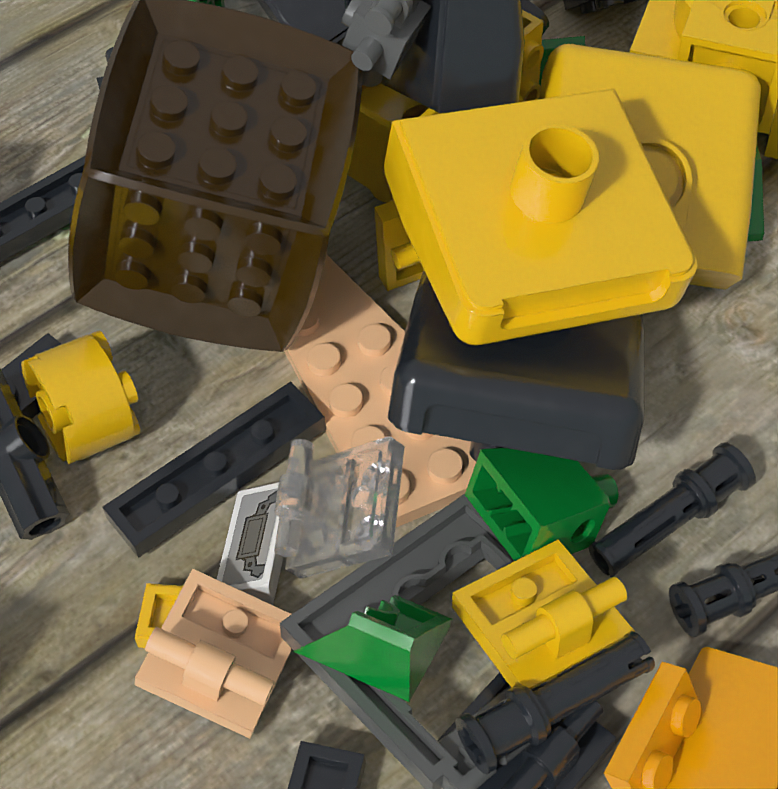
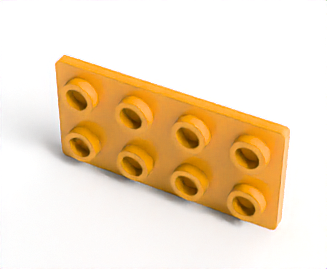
[604,647,778,789]

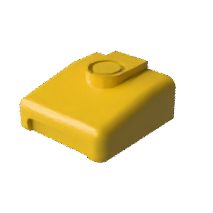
[539,44,761,290]
[383,88,698,345]

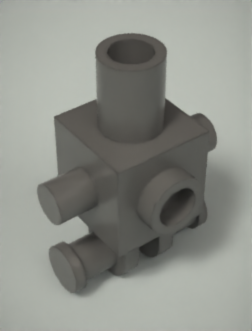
[342,0,431,87]

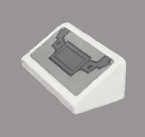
[217,482,295,605]

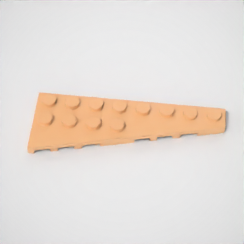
[284,254,476,535]

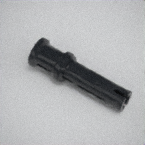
[589,442,756,577]
[668,550,778,637]
[455,631,655,775]

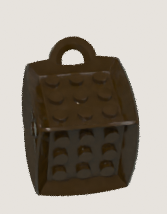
[68,0,363,352]

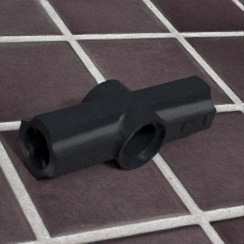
[0,368,70,540]

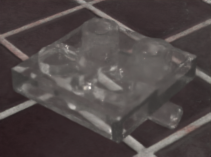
[274,436,405,579]

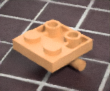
[135,569,293,739]

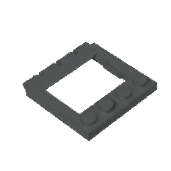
[280,494,556,789]

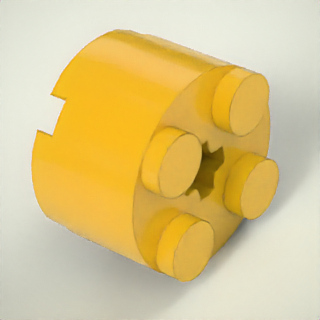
[21,330,140,464]

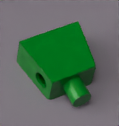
[465,448,619,561]

